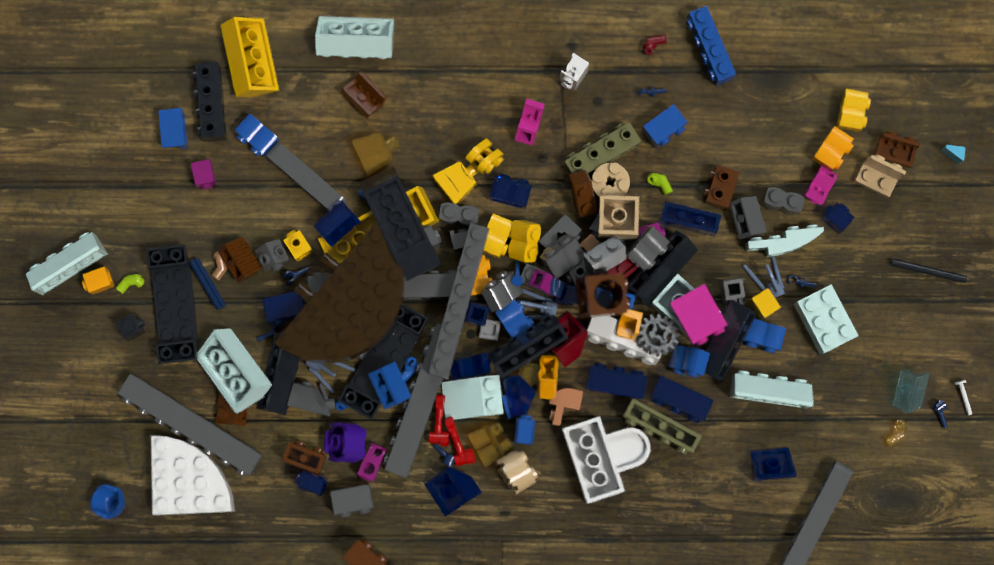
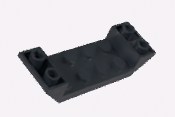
[360,166,441,281]
[147,245,199,364]
[338,304,429,420]

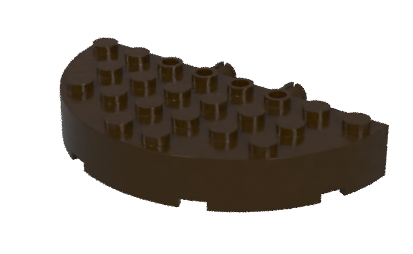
[274,223,404,364]

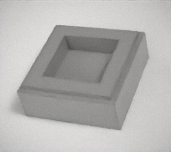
[479,319,501,341]

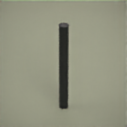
[890,258,967,283]

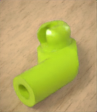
[647,173,673,195]
[116,274,145,294]

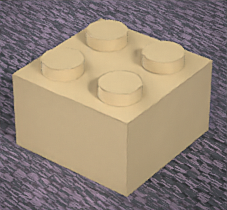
[598,195,639,239]

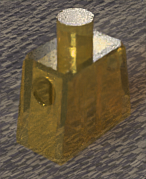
[352,132,400,176]

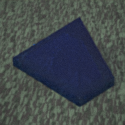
[503,375,536,417]

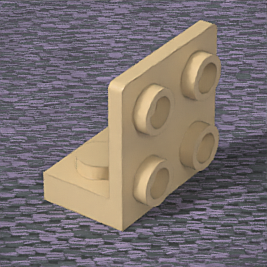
[854,154,906,198]

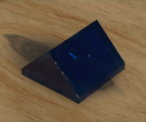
[750,447,797,481]

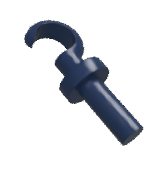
[637,87,667,97]
[787,275,817,288]

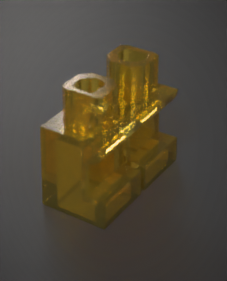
[467,423,513,468]

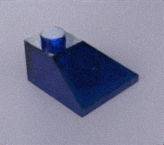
[425,467,482,517]

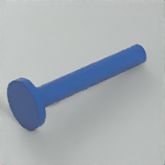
[512,260,523,286]

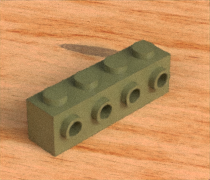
[564,122,642,175]
[622,399,702,455]

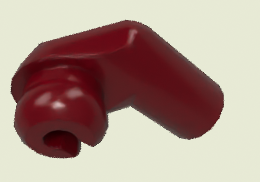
[642,35,667,55]

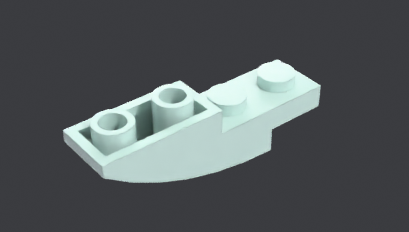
[745,225,824,257]

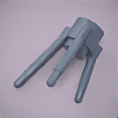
[743,256,785,298]
[519,288,558,319]
[305,361,356,393]

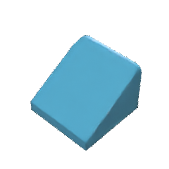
[941,145,965,164]

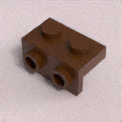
[341,71,387,118]
[875,131,920,168]
[216,391,248,426]

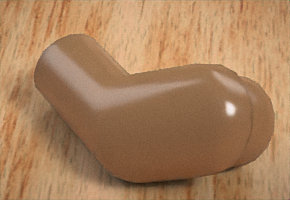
[212,251,228,280]

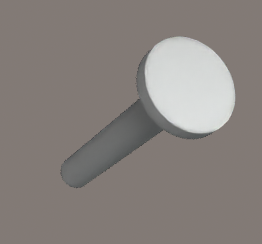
[955,380,972,415]

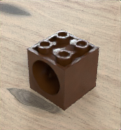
[576,273,630,319]

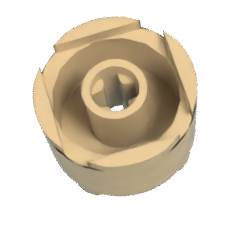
[591,163,630,201]
[495,450,538,495]

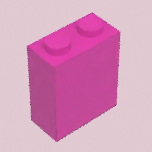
[669,284,727,346]

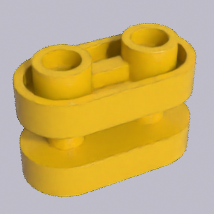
[465,138,504,174]

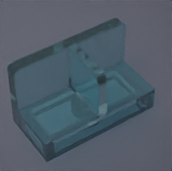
[892,369,929,413]

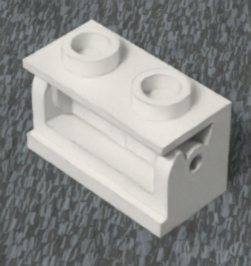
[559,53,589,90]

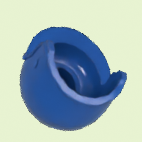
[90,485,126,520]

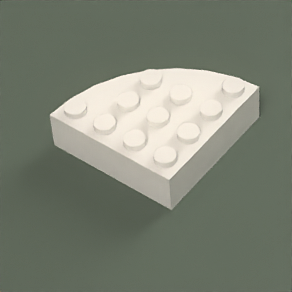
[151,436,235,515]

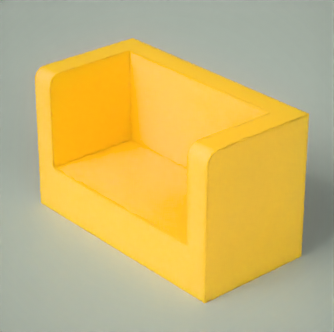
[746,289,781,320]

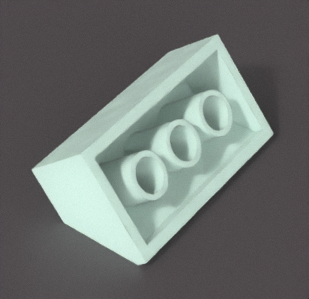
[315,16,394,59]
[26,232,108,295]
[198,329,272,413]
[729,371,813,409]

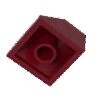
[550,311,588,367]

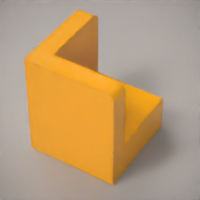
[616,309,643,341]

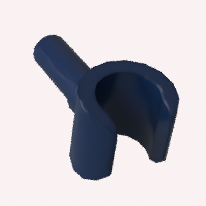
[282,267,309,286]
[257,324,283,341]
[933,400,948,428]
[433,444,455,467]

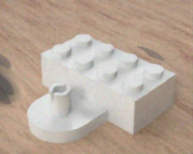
[562,417,650,504]

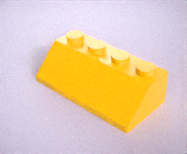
[221,17,279,97]

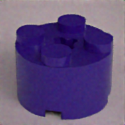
[324,422,367,463]

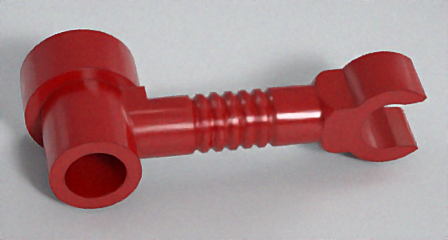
[429,395,450,447]
[445,417,476,467]

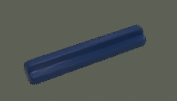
[190,258,226,310]

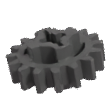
[637,314,680,357]

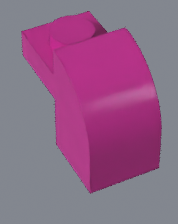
[515,99,545,146]
[804,165,838,205]

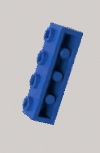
[686,6,736,86]

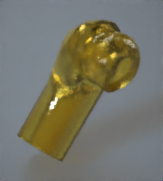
[884,420,907,447]

